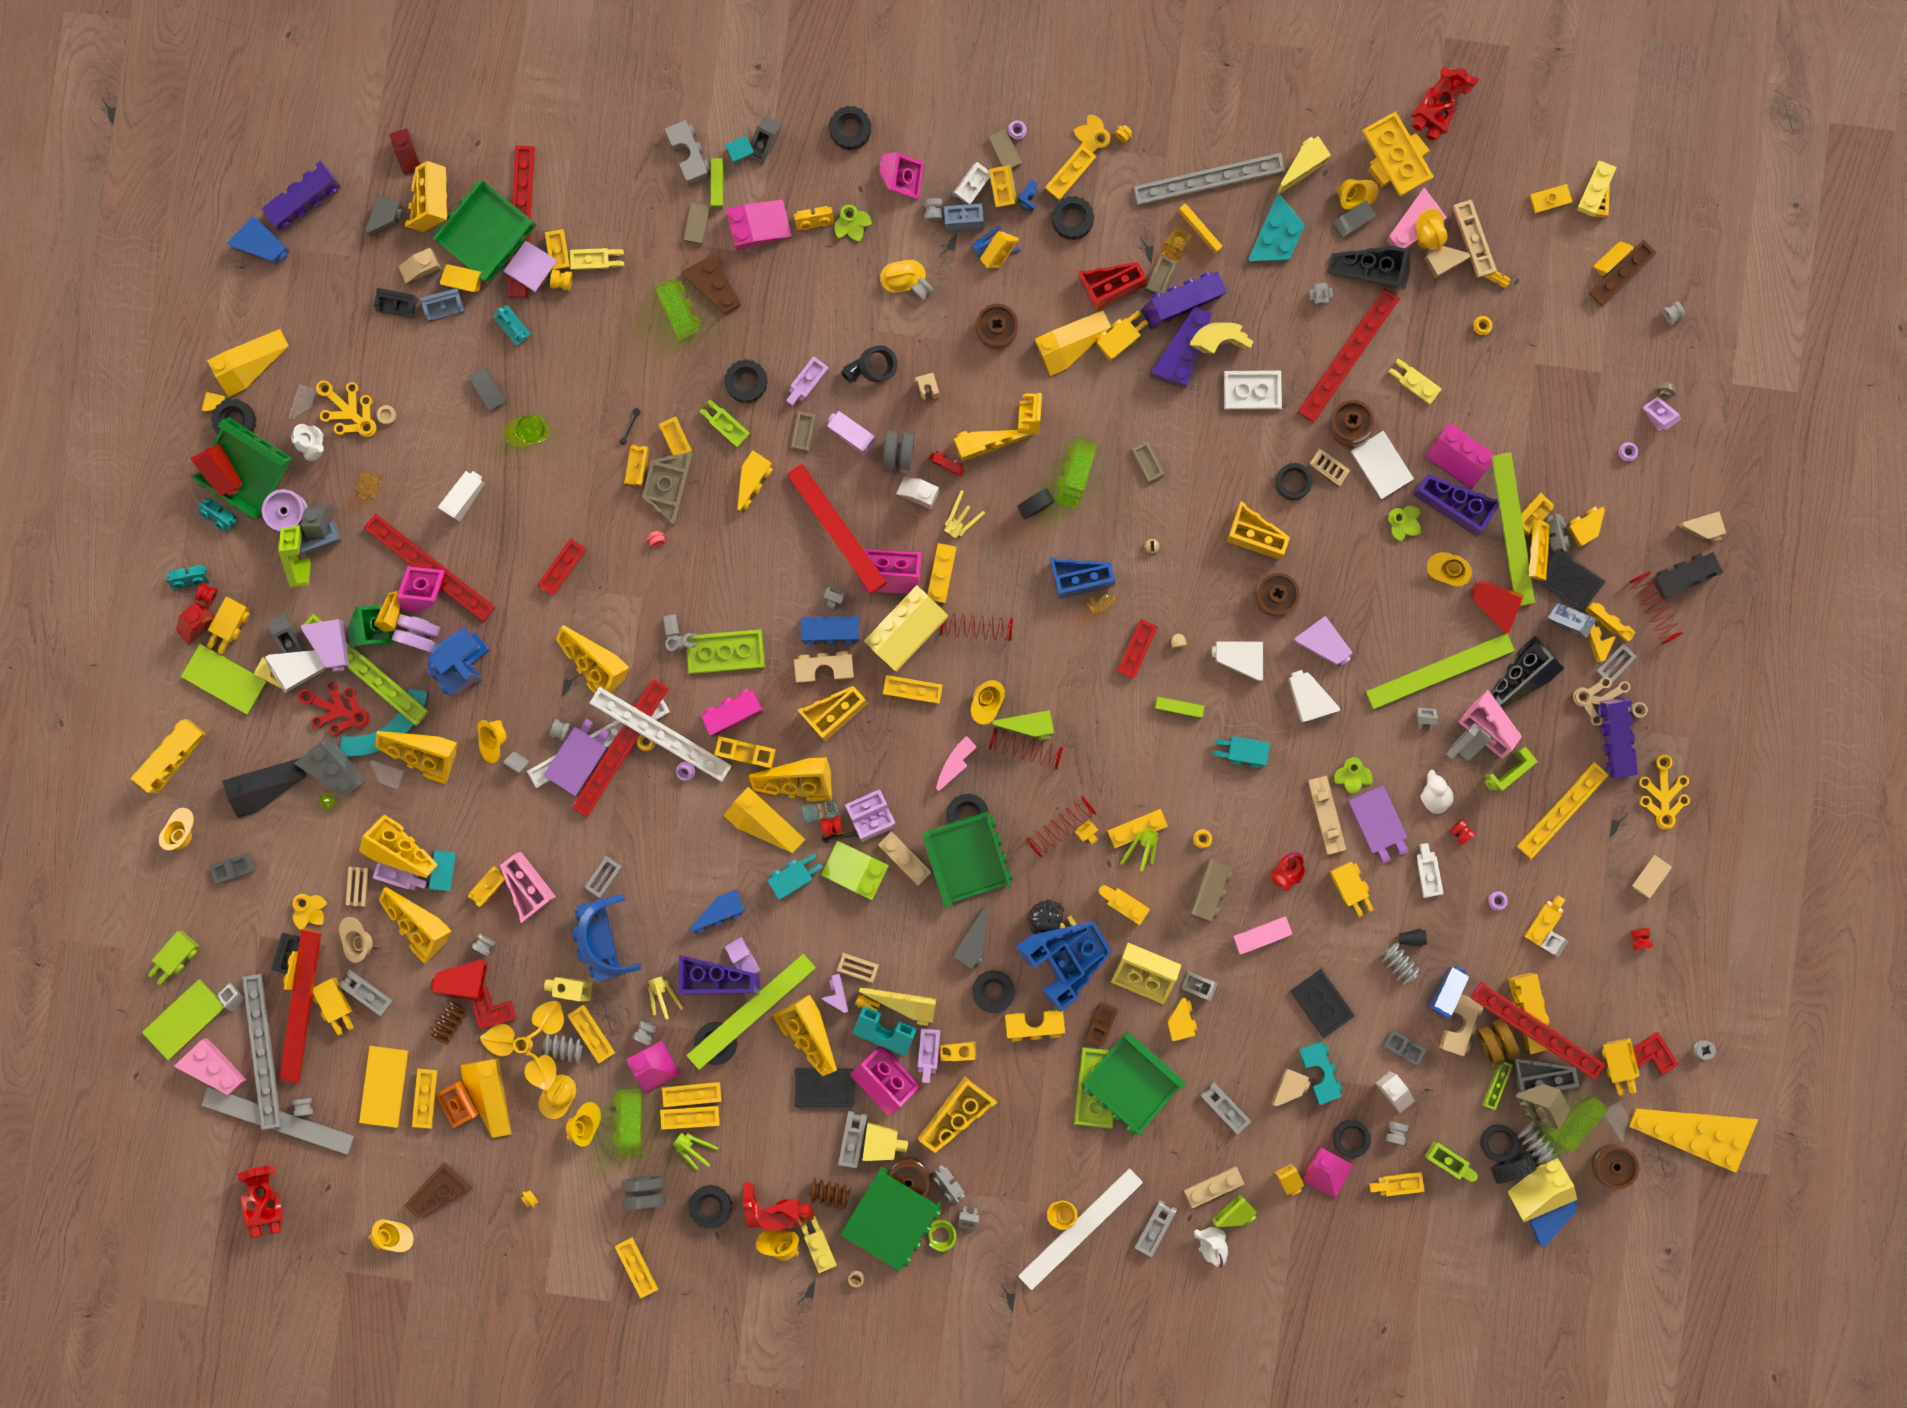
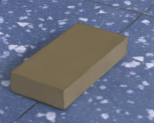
[988,129,1022,169]
[684,203,710,244]
[1145,254,1178,294]
[790,411,817,452]
[1131,440,1165,483]

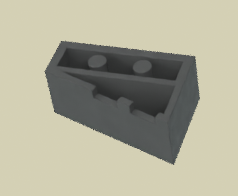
[294,736,366,797]
[1511,1058,1579,1093]

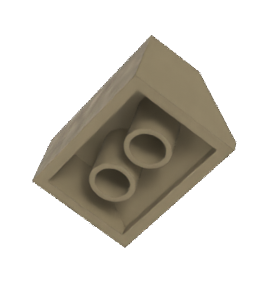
[1189,859,1232,921]

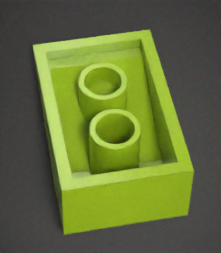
[992,710,1054,741]
[821,840,889,900]

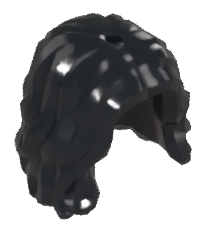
[1027,899,1064,934]

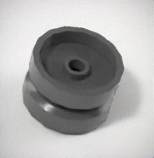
[883,429,914,474]
[621,1176,666,1209]

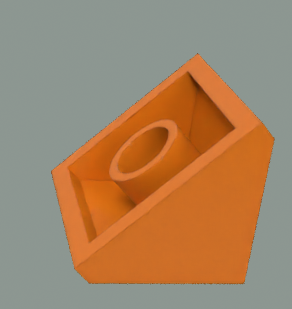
[436,1080,479,1128]

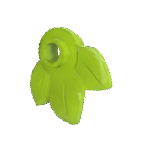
[835,205,872,241]
[1388,506,1422,542]
[1334,757,1373,795]

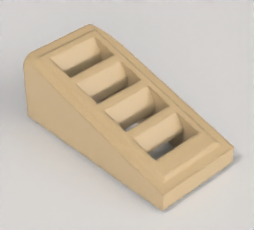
[1308,448,1351,487]

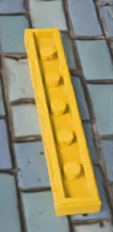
[1516,762,1609,860]

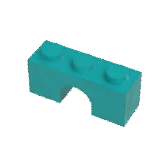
[852,1006,917,1056]
[1298,1041,1343,1105]

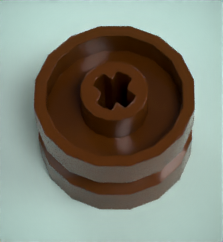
[976,303,1018,350]
[1331,400,1374,448]
[1255,573,1300,617]
[1591,1144,1639,1189]
[888,1158,930,1197]

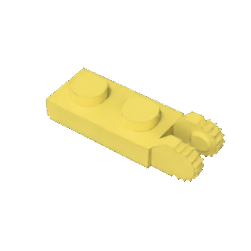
[570,248,624,270]
[1388,359,1441,405]
[801,1216,837,1273]

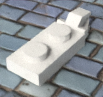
[1417,843,1443,898]

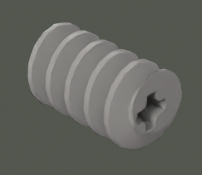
[1380,943,1419,986]
[541,1034,584,1064]
[1517,1121,1558,1165]

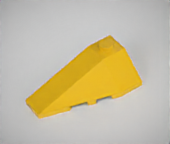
[772,995,837,1076]

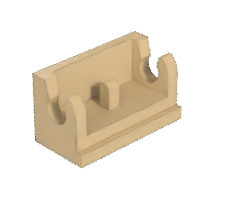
[915,373,939,400]
[1632,855,1672,900]

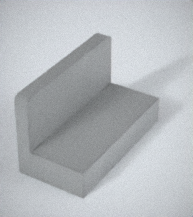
[1446,723,1492,761]

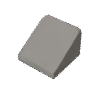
[504,752,529,773]
[216,983,245,1012]

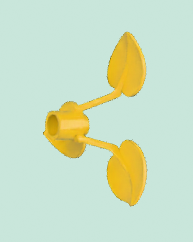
[480,1001,564,1091]

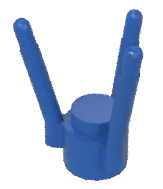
[972,226,1021,258]

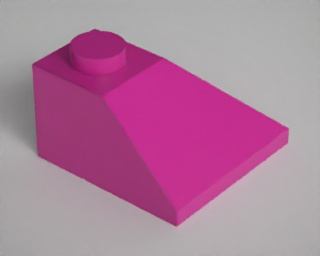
[879,152,925,200]
[397,566,445,613]
[626,1040,680,1093]
[1302,1146,1353,1199]

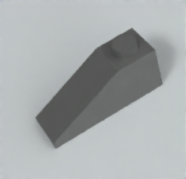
[953,908,987,969]

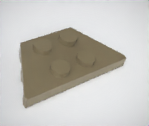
[642,452,693,524]

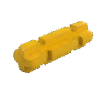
[1474,270,1510,288]

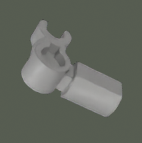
[663,615,697,651]

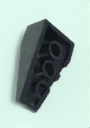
[222,758,306,818]

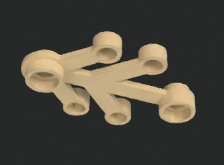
[1573,677,1648,726]

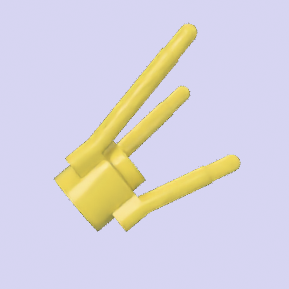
[944,490,985,538]
[647,976,684,1020]

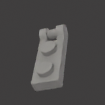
[338,969,393,1016]
[1200,1082,1252,1135]
[838,1111,867,1168]
[1134,1200,1177,1257]

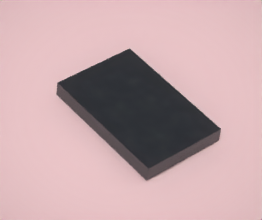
[1535,548,1606,612]
[1290,969,1355,1038]
[795,1068,853,1107]

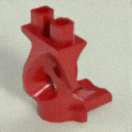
[1411,67,1479,141]
[236,1165,284,1238]
[743,1182,814,1231]

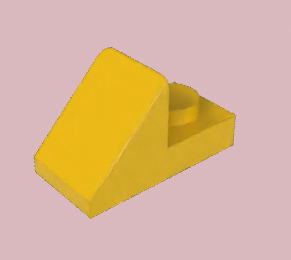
[1587,624,1615,663]

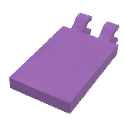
[544,718,610,796]
[1348,785,1408,863]

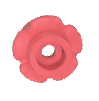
[647,531,665,548]

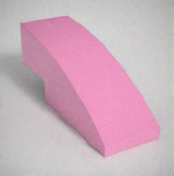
[936,736,977,791]
[1232,916,1292,955]

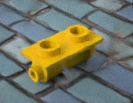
[794,206,834,231]

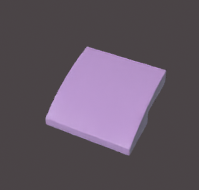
[504,241,557,293]
[845,789,897,842]

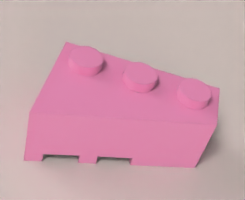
[1386,187,1447,248]
[1459,690,1522,759]
[500,852,556,923]
[174,1038,247,1095]

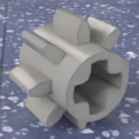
[1309,283,1333,305]

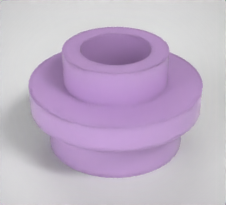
[1008,120,1027,140]
[1619,442,1638,462]
[676,762,695,781]
[1488,891,1508,911]

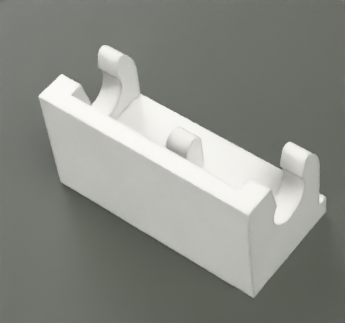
[952,162,990,204]

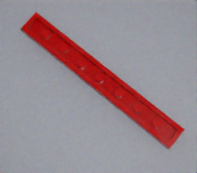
[507,145,535,298]
[1298,288,1400,423]
[787,464,887,594]
[364,513,496,622]
[571,678,669,817]
[279,928,322,1083]
[1469,981,1606,1080]

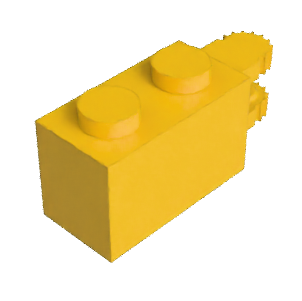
[1096,311,1148,362]
[207,597,250,655]
[1329,861,1374,918]
[1098,885,1150,925]
[312,977,353,1036]
[1602,1038,1640,1096]

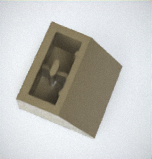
[1516,1084,1570,1129]

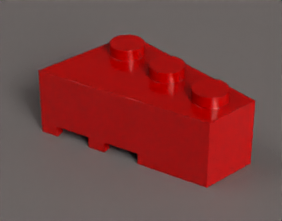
[1078,262,1147,310]

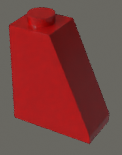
[190,444,243,497]
[1471,579,1524,634]
[176,602,215,645]
[431,960,488,1002]

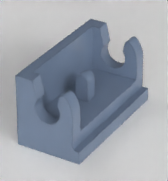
[944,204,984,232]
[420,288,465,321]
[300,521,342,554]
[1548,603,1596,638]

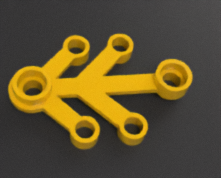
[316,381,377,437]
[1638,755,1690,830]

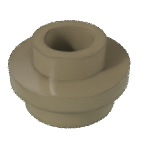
[1657,382,1676,398]

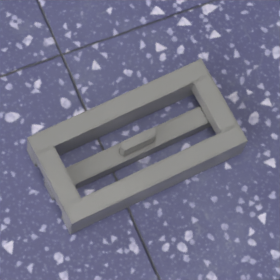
[1596,644,1637,683]
[584,856,623,898]

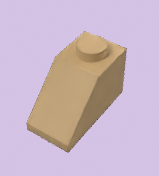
[1424,246,1471,278]
[398,248,441,284]
[1678,511,1726,542]
[1271,1068,1310,1106]

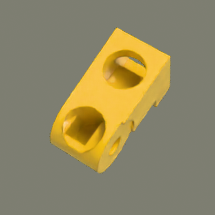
[939,1041,976,1061]

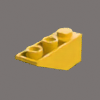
[737,450,773,512]

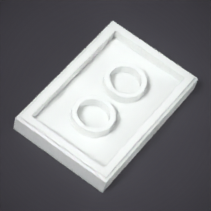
[1223,371,1282,410]
[1350,431,1414,499]

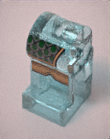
[802,800,839,823]

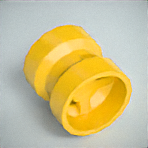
[550,269,573,291]

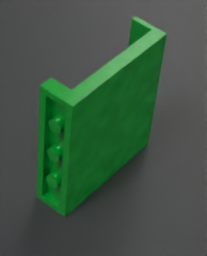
[433,179,537,284]
[191,418,293,519]
[921,812,1013,908]
[1081,1031,1187,1136]
[840,1166,941,1271]

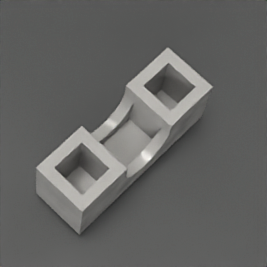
[665,120,710,185]

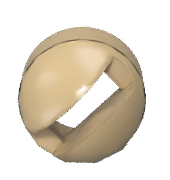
[1144,539,1160,555]
[1171,634,1187,648]
[848,1270,864,1288]

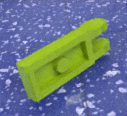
[699,400,750,448]

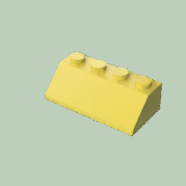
[864,585,949,672]

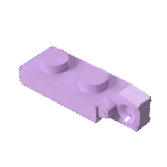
[786,356,829,407]
[373,862,428,890]
[918,1028,940,1083]

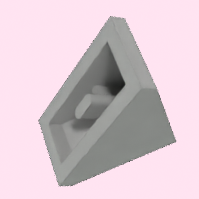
[1181,971,1218,1001]

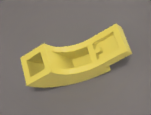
[1189,322,1253,353]

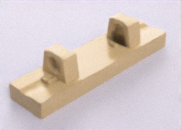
[1452,199,1497,278]
[1307,776,1346,855]

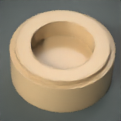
[377,405,397,425]

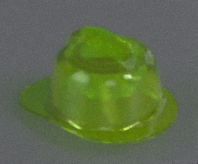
[503,414,549,447]

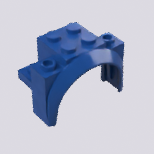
[426,627,490,697]
[572,894,642,981]

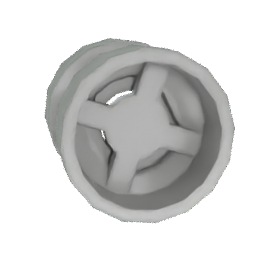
[924,198,943,221]
[632,1020,658,1045]
[1386,1121,1409,1145]

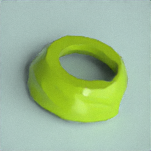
[928,1219,957,1252]

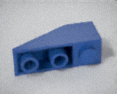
[689,889,745,934]

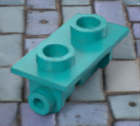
[493,305,531,346]
[198,498,238,533]
[166,565,210,590]

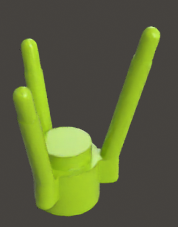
[1120,829,1159,872]
[673,1133,719,1171]

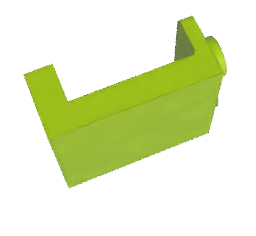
[278,525,311,588]
[1484,747,1538,792]

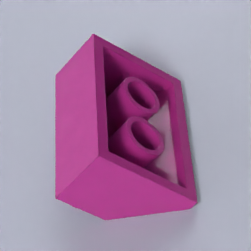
[1425,423,1496,489]
[861,549,921,594]
[701,689,764,737]
[849,1046,921,1117]

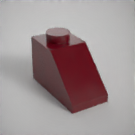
[389,128,421,175]

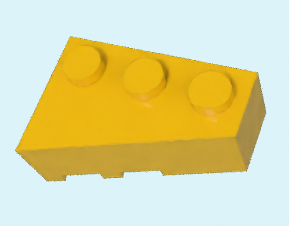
[405,161,447,232]
[1226,501,1290,560]
[798,686,868,742]

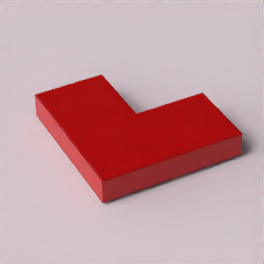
[471,987,517,1030]
[1633,1032,1679,1075]

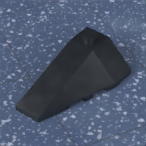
[1327,246,1410,290]
[1491,636,1565,709]

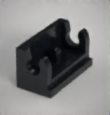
[374,288,418,319]
[271,932,300,974]

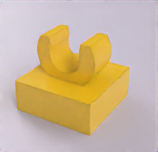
[1074,820,1098,844]

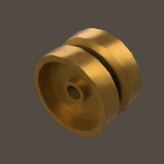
[1476,1018,1520,1067]

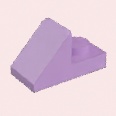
[1642,397,1681,431]
[725,937,761,973]
[821,973,849,1013]

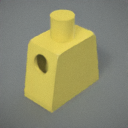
[544,977,593,1001]
[863,1122,908,1161]

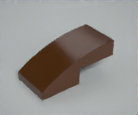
[1085,1002,1118,1047]

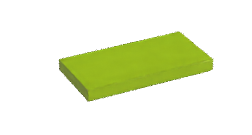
[686,629,765,674]
[181,644,267,715]
[142,979,225,1060]
[1074,1047,1114,1129]

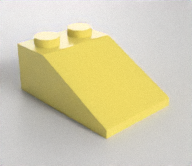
[1277,136,1331,194]
[1507,1158,1577,1222]

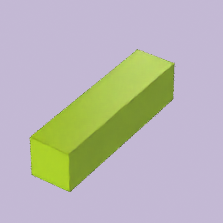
[711,158,724,208]
[1155,697,1205,718]
[1482,1062,1513,1110]

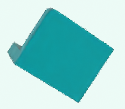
[725,135,754,166]

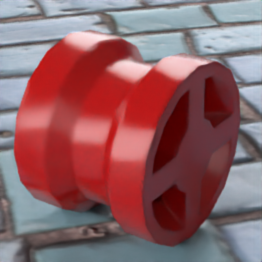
[195,583,218,606]

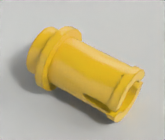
[855,994,880,1011]

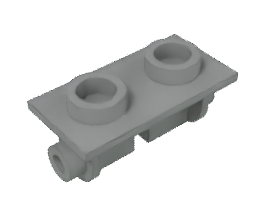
[1545,514,1571,553]
[930,1165,965,1205]

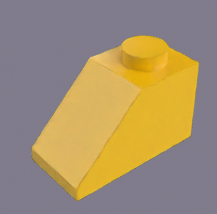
[1274,1164,1304,1196]

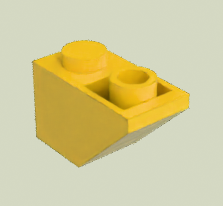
[1567,506,1605,547]
[1167,997,1197,1041]

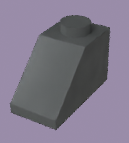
[748,116,783,164]
[365,195,404,236]
[301,503,333,539]
[269,614,305,653]

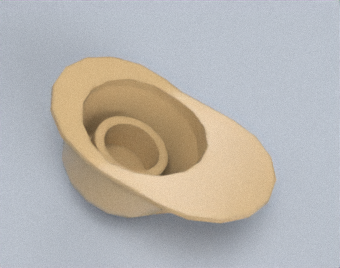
[339,917,373,963]

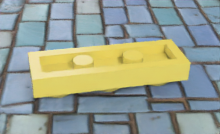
[1577,161,1617,217]

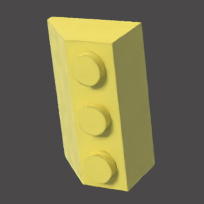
[1111,943,1181,1005]

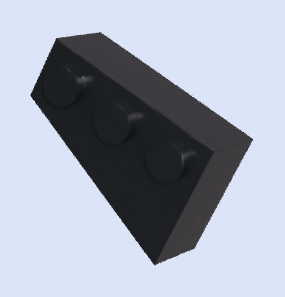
[1652,552,1723,599]

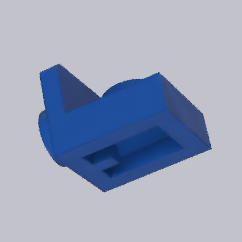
[1018,179,1038,212]

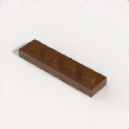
[1588,239,1657,307]

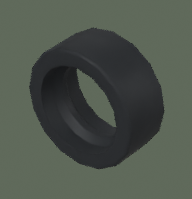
[859,345,898,383]
[1275,463,1313,500]
[1017,488,1055,520]
[1333,1120,1371,1158]
[1480,1124,1519,1162]

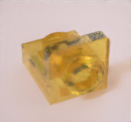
[1162,227,1192,261]
[353,470,381,500]
[1087,593,1118,614]

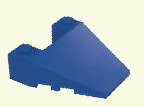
[1016,921,1112,1012]

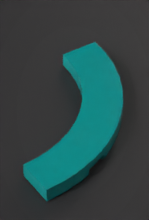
[340,689,429,756]

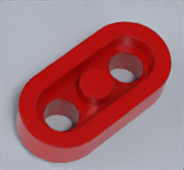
[928,451,965,477]

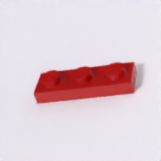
[537,538,587,596]
[1117,619,1158,679]

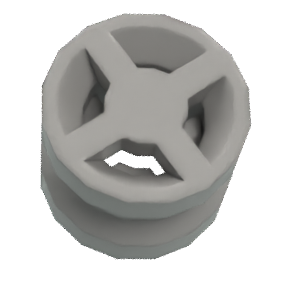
[910,277,934,301]
[1663,301,1686,325]
[549,719,571,742]
[471,933,496,956]
[1693,1040,1716,1060]
[292,1098,313,1116]

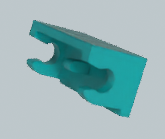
[428,850,456,891]

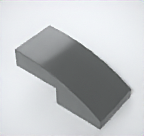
[1332,200,1377,239]
[468,367,506,411]
[209,853,256,884]
[1384,1030,1427,1066]

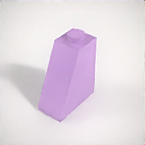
[827,411,876,456]
[1293,616,1353,666]
[301,619,350,672]

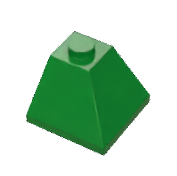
[347,605,395,648]

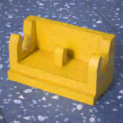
[989,165,1018,207]
[1018,393,1042,434]
[624,445,649,487]
[1521,493,1554,537]
[468,866,506,907]

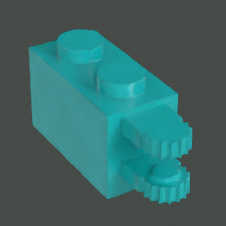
[1213,736,1270,769]
[767,853,823,900]

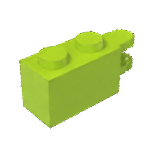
[148,931,199,986]
[1424,1140,1478,1182]

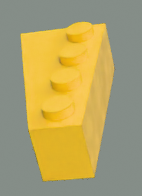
[131,719,207,794]
[1508,973,1550,1054]
[918,1076,998,1153]

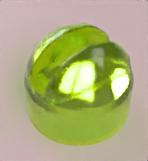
[319,794,335,810]

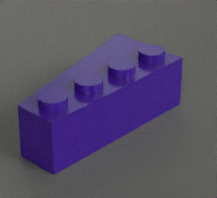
[262,160,341,231]
[679,955,760,995]

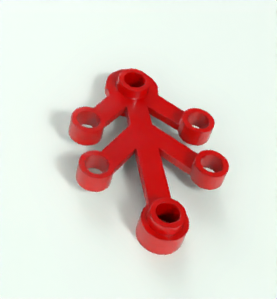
[298,681,370,735]

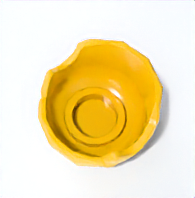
[1047,1200,1078,1230]

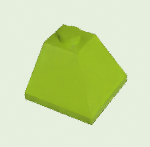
[1212,1193,1257,1227]

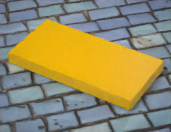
[1362,111,1434,197]
[359,1046,409,1128]

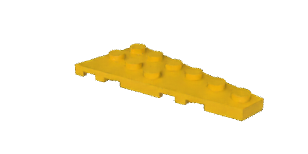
[1628,1108,1758,1173]

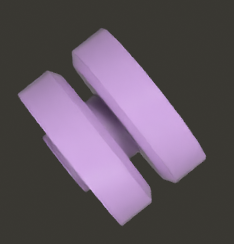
[262,489,308,532]
[392,614,441,652]

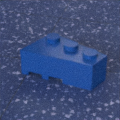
[1050,557,1115,599]
[801,616,859,645]

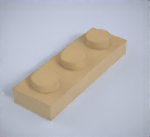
[878,831,932,885]
[1184,1166,1245,1208]

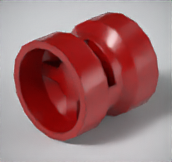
[821,816,843,838]
[1449,819,1476,845]
[1630,928,1653,950]

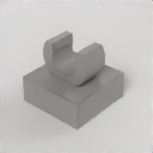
[823,586,847,610]
[1416,708,1438,730]
[1540,931,1569,957]
[957,1206,979,1230]

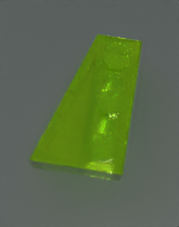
[653,275,701,341]
[1056,437,1098,509]
[613,1089,643,1155]
[1539,1095,1609,1154]

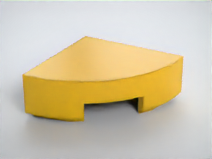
[202,392,226,412]

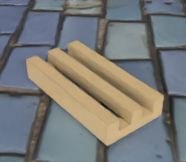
[346,867,369,907]
[837,953,879,983]

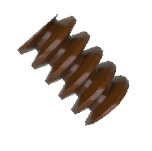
[428,1000,466,1044]
[809,1178,851,1210]

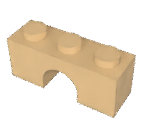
[794,651,854,683]
[1439,994,1483,1056]

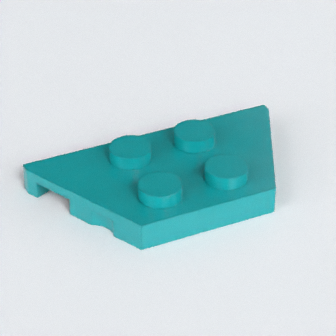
[1248,194,1305,263]

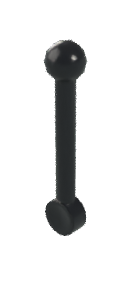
[619,408,641,445]
[822,831,859,843]

